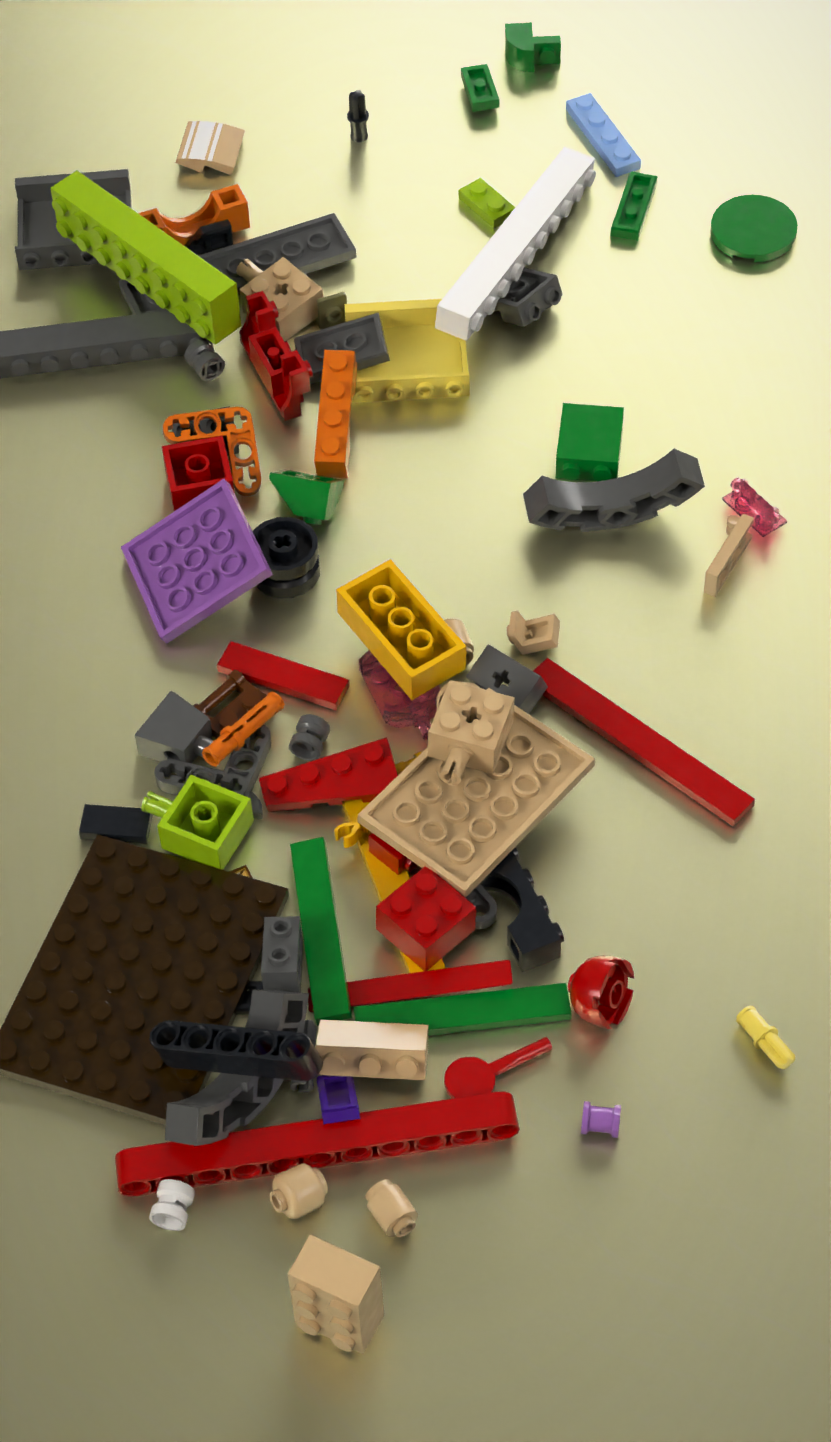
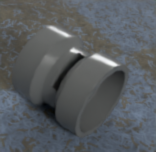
[184,339,225,381]
[289,714,330,761]

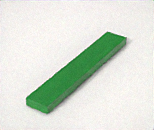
[290,837,352,1026]
[354,983,571,1036]

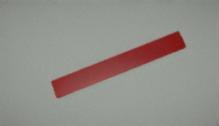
[308,960,513,1012]

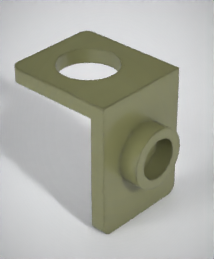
[315,292,347,330]

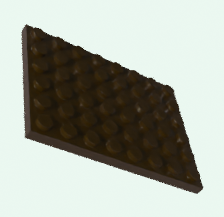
[0,834,289,1126]

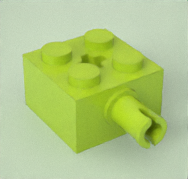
[141,775,254,870]

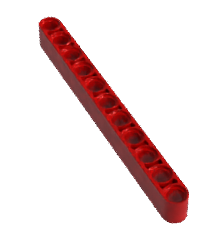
[115,1091,520,1197]

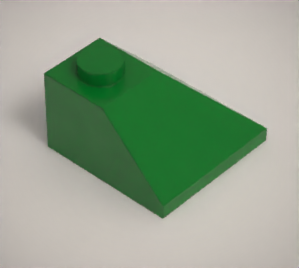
[269,469,344,525]

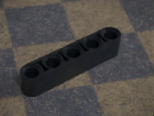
[149,1020,323,1081]

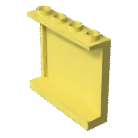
[344,299,470,403]

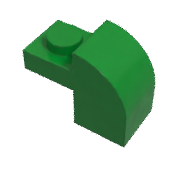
[505,22,561,72]

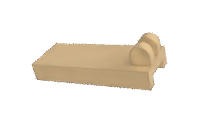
[704,514,754,597]

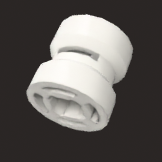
[149,1179,195,1231]

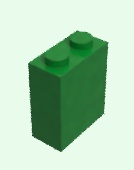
[556,403,624,482]

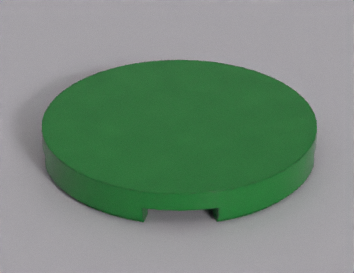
[710,194,798,262]

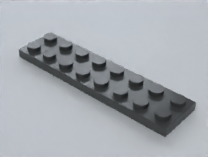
[119,213,357,315]

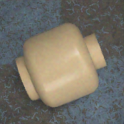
[270,1163,328,1219]

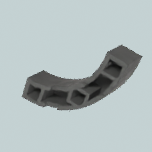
[523,448,705,532]
[165,990,309,1146]

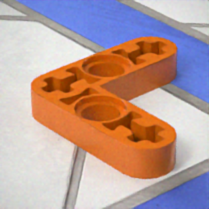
[163,407,261,497]

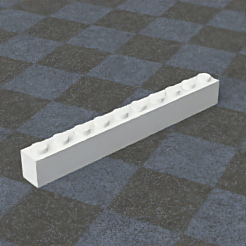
[435,146,596,341]

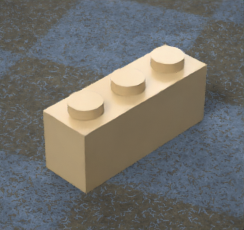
[316,1020,428,1080]

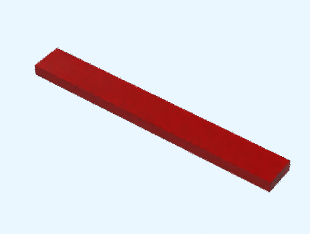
[533,658,755,827]

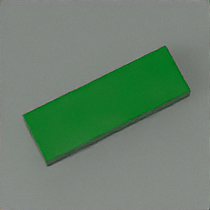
[610,171,658,241]

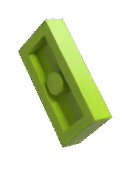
[458,177,515,228]

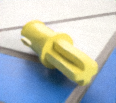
[736,1006,795,1070]

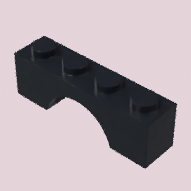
[480,847,564,972]

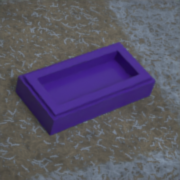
[316,1075,360,1124]

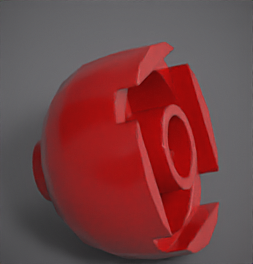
[568,955,634,1029]

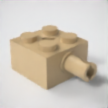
[236,257,324,342]
[428,680,515,785]

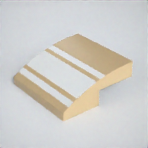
[175,121,245,175]

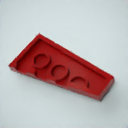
[259,737,398,812]

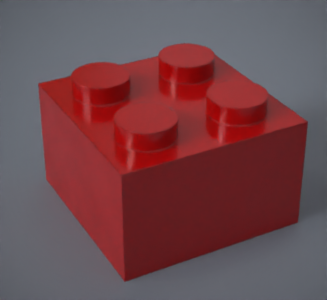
[161,435,235,511]
[376,866,476,971]

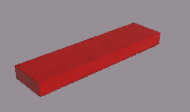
[217,641,349,711]

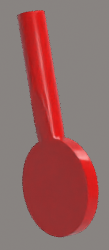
[444,1037,552,1099]

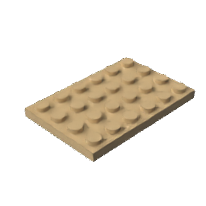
[358,688,595,898]

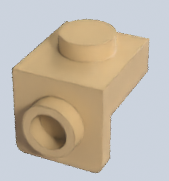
[507,611,560,655]

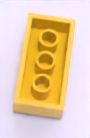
[336,559,466,700]

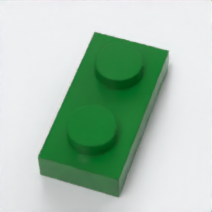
[461,64,500,112]

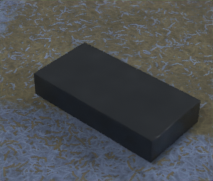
[79,804,153,844]

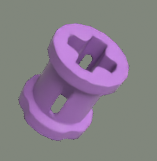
[581,1101,621,1138]

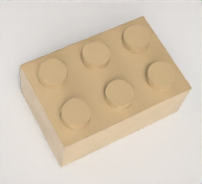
[288,1235,384,1354]

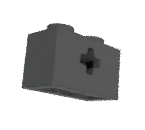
[466,644,548,714]

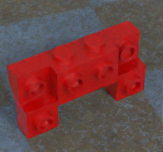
[239,291,313,421]

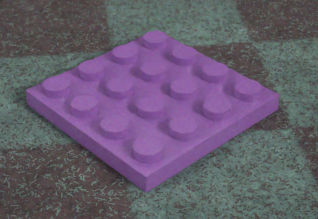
[121,479,273,644]

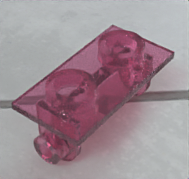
[722,477,787,537]

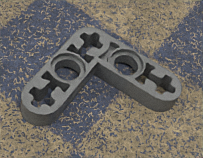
[154,725,272,797]

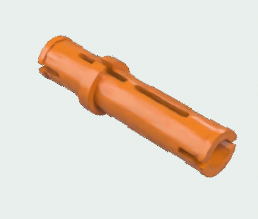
[202,691,285,767]

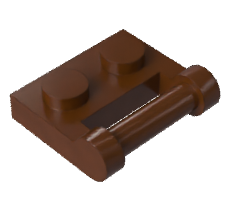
[193,670,267,739]

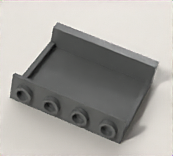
[15,169,132,270]

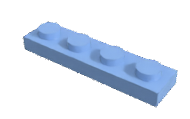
[566,93,641,177]

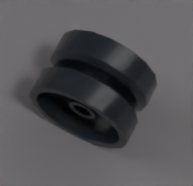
[253,517,320,599]

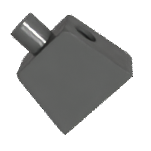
[135,691,213,763]

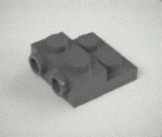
[495,267,563,327]

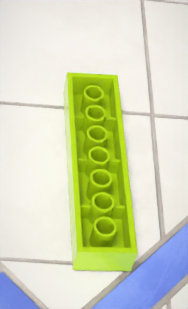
[51,170,242,345]

